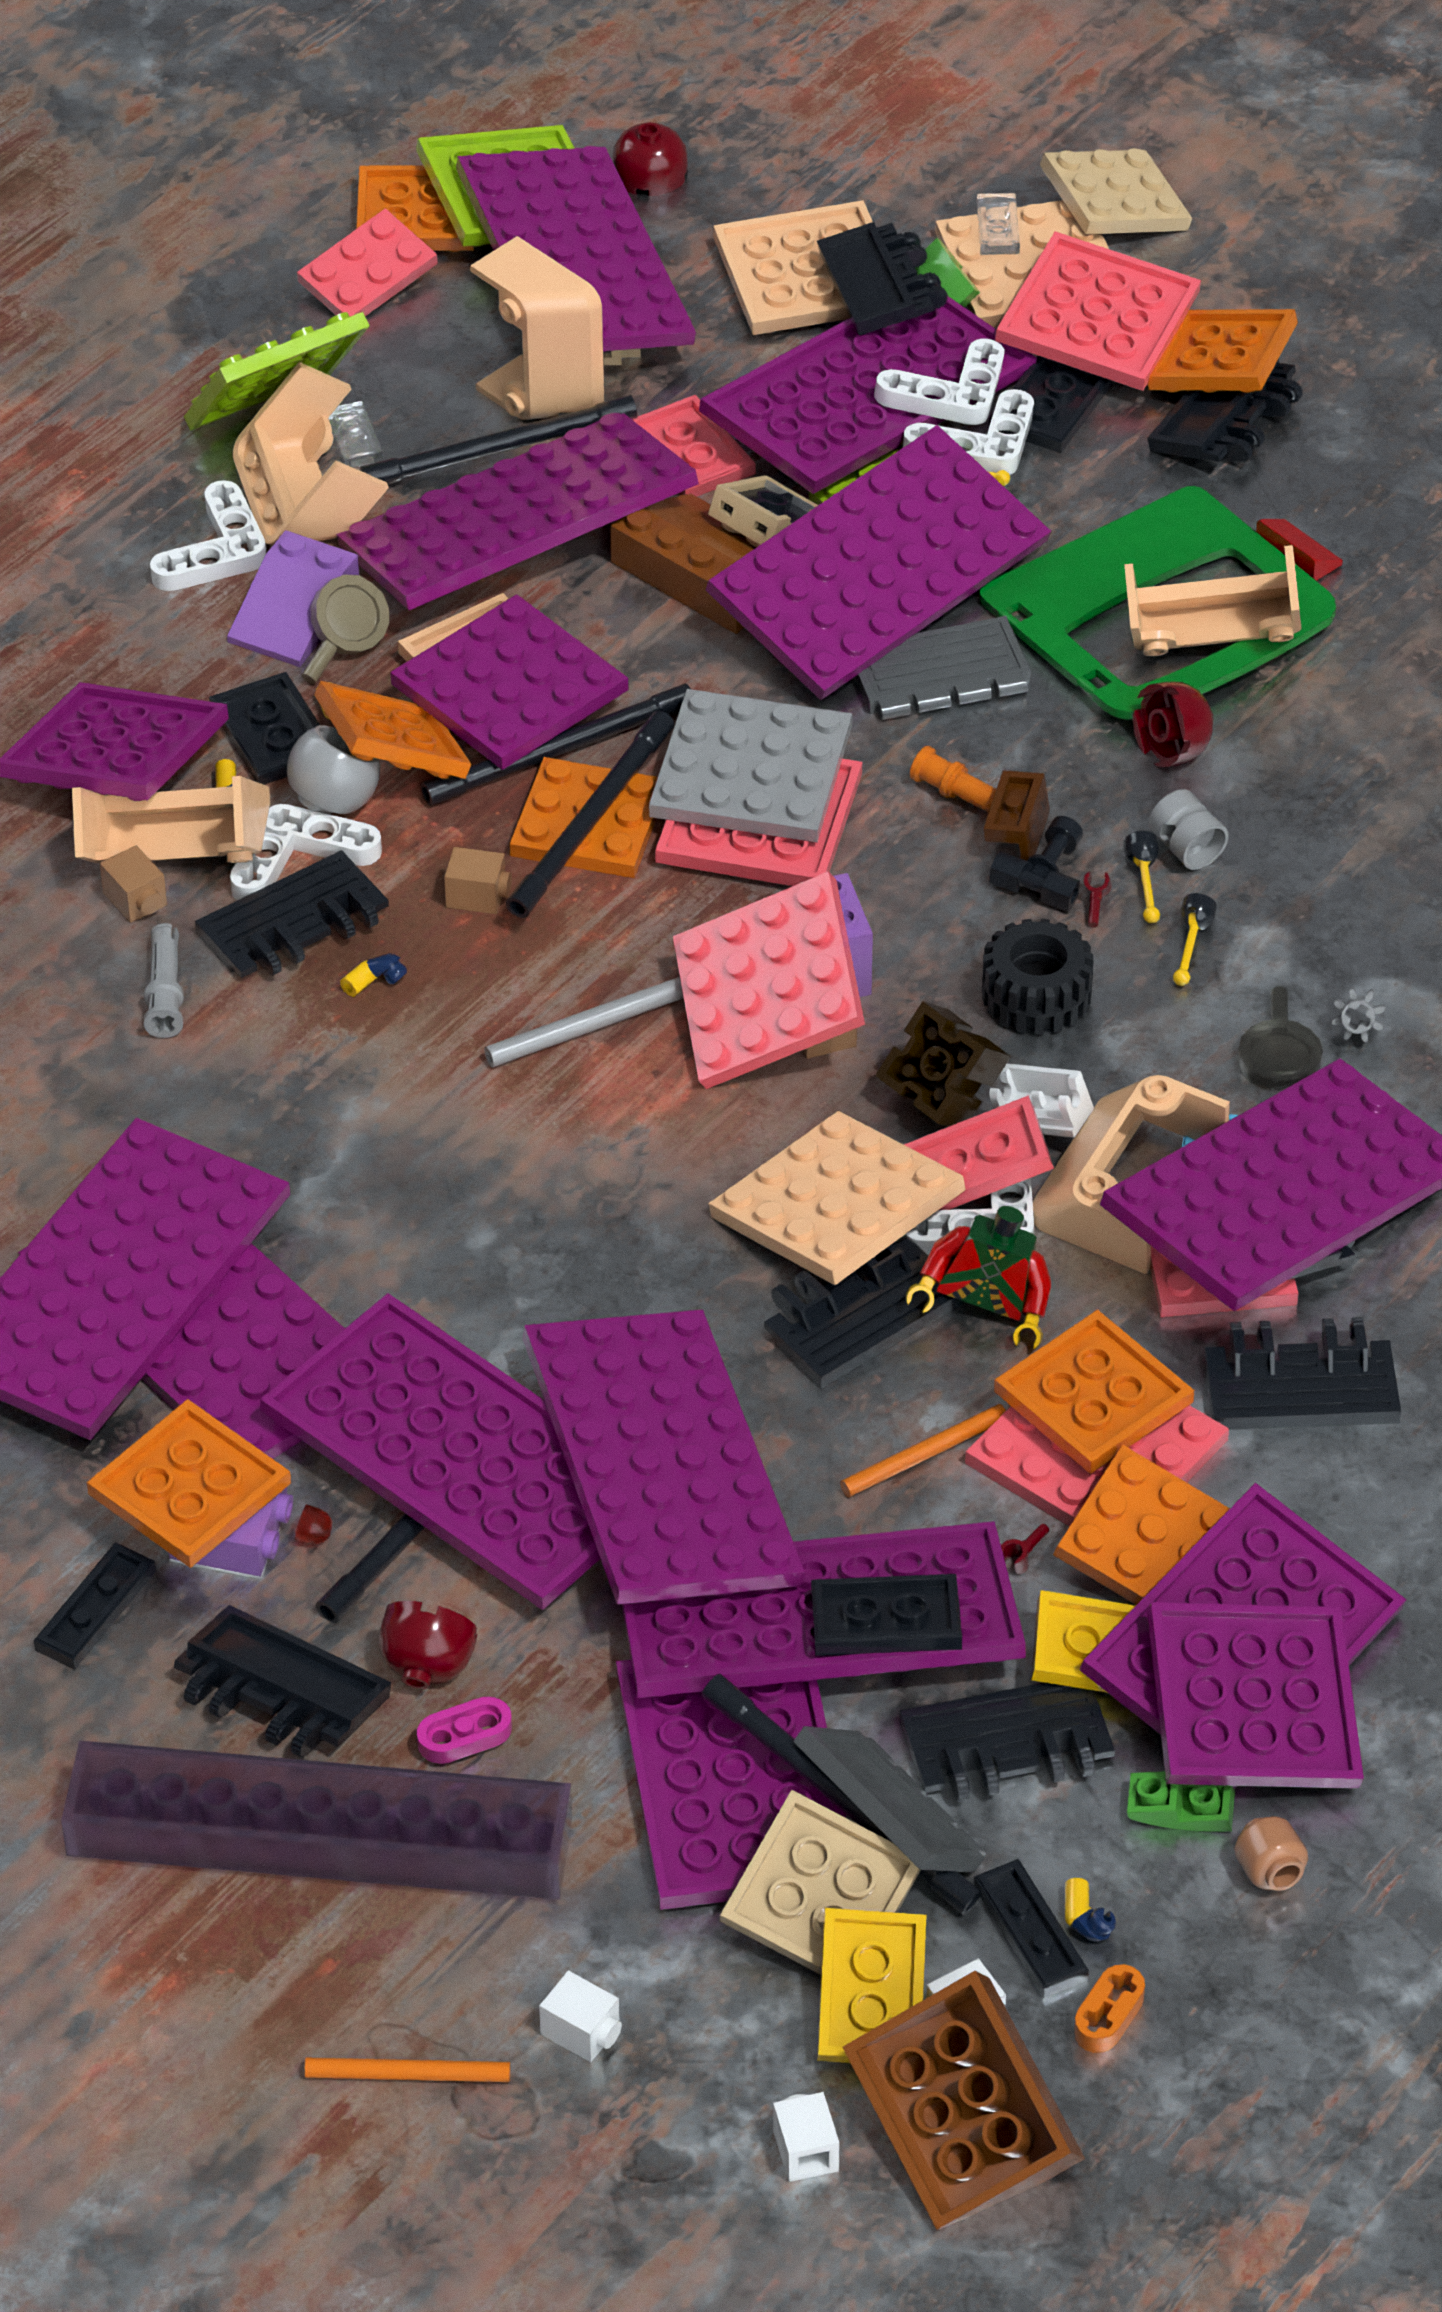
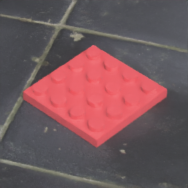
[995,231,1201,391]
[655,759,862,886]
[673,871,865,1089]
[965,1405,1229,1527]

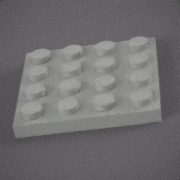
[649,689,852,843]

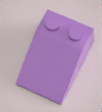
[227,530,359,667]

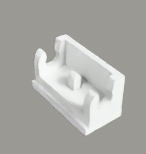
[989,1064,1094,1138]

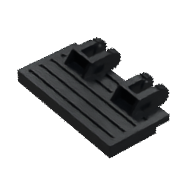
[817,222,948,336]
[1147,359,1303,463]
[195,850,389,978]
[764,1238,966,1389]
[1204,1317,1401,1430]
[174,1605,392,1758]
[900,1683,1115,1801]

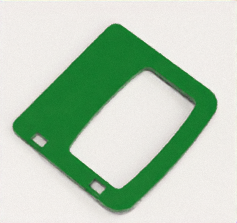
[980,486,1336,720]

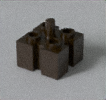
[875,1001,1011,1127]

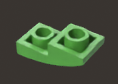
[915,238,980,307]
[1127,1771,1235,1832]

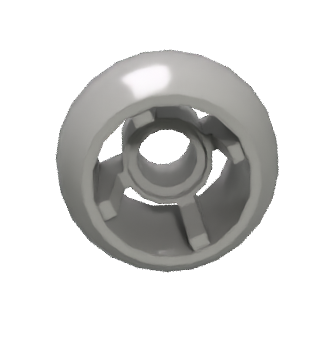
[287,725,380,815]

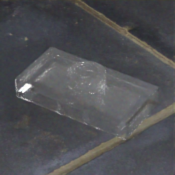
[976,193,1020,255]
[328,401,383,468]

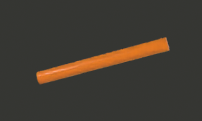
[840,1404,1006,1498]
[305,2057,511,2082]

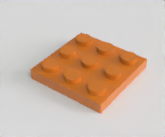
[356,165,474,252]
[1148,309,1298,393]
[314,681,471,779]
[510,757,658,879]
[994,1309,1194,1474]
[87,1399,291,1568]
[1053,1444,1230,1605]

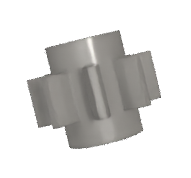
[1331,987,1386,1043]

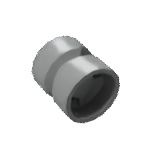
[1149,789,1229,870]

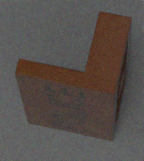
[983,770,1050,861]

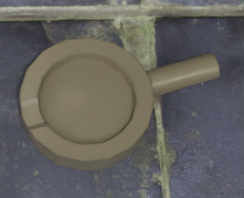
[301,574,389,684]

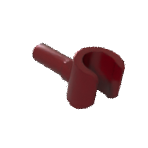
[1084,871,1112,928]
[1001,1524,1050,1574]

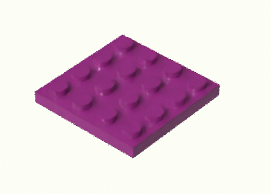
[390,594,629,770]
[0,682,229,801]
[1147,1602,1364,1788]

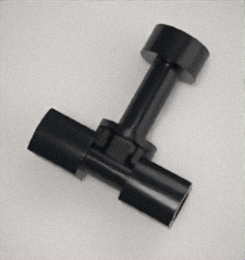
[989,816,1083,912]

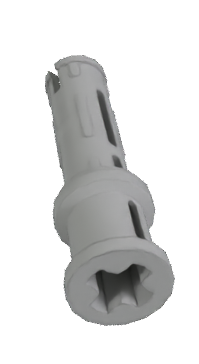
[143,923,184,1038]

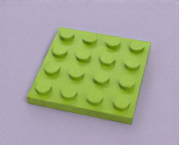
[416,125,574,247]
[184,312,370,431]

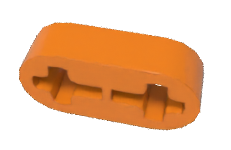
[1074,1964,1145,2053]

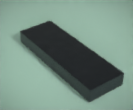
[34,1542,156,1670]
[974,1859,1089,1999]

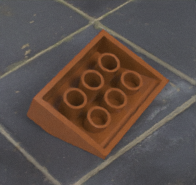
[610,494,756,634]
[842,1971,1085,2231]

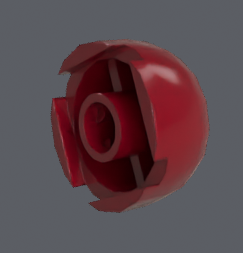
[612,122,688,196]
[1133,682,1213,767]
[379,1601,478,1689]

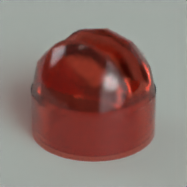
[294,1504,332,1545]

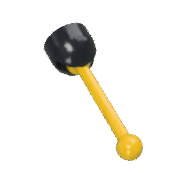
[1123,831,1160,924]
[1173,893,1217,986]

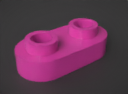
[417,1697,512,1764]

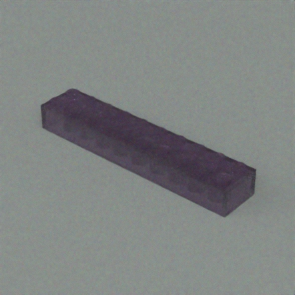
[61,1740,572,1900]

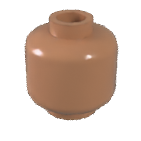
[1234,1816,1308,1891]

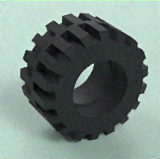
[982,919,1094,1034]

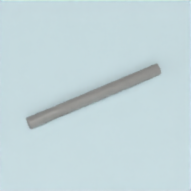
[484,977,684,1068]

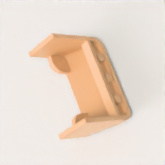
[470,236,604,420]
[233,362,389,546]
[1124,545,1301,656]
[72,776,270,863]
[1033,1075,1230,1275]

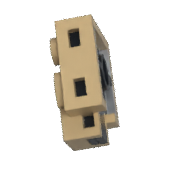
[708,475,818,547]

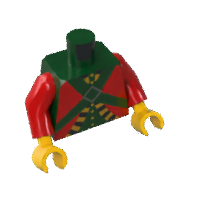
[906,1206,1051,1349]

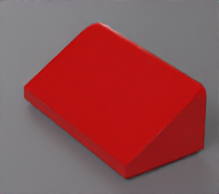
[1256,519,1343,581]

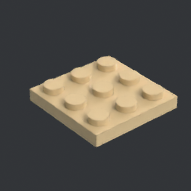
[1040,148,1192,234]
[720,1790,921,1975]

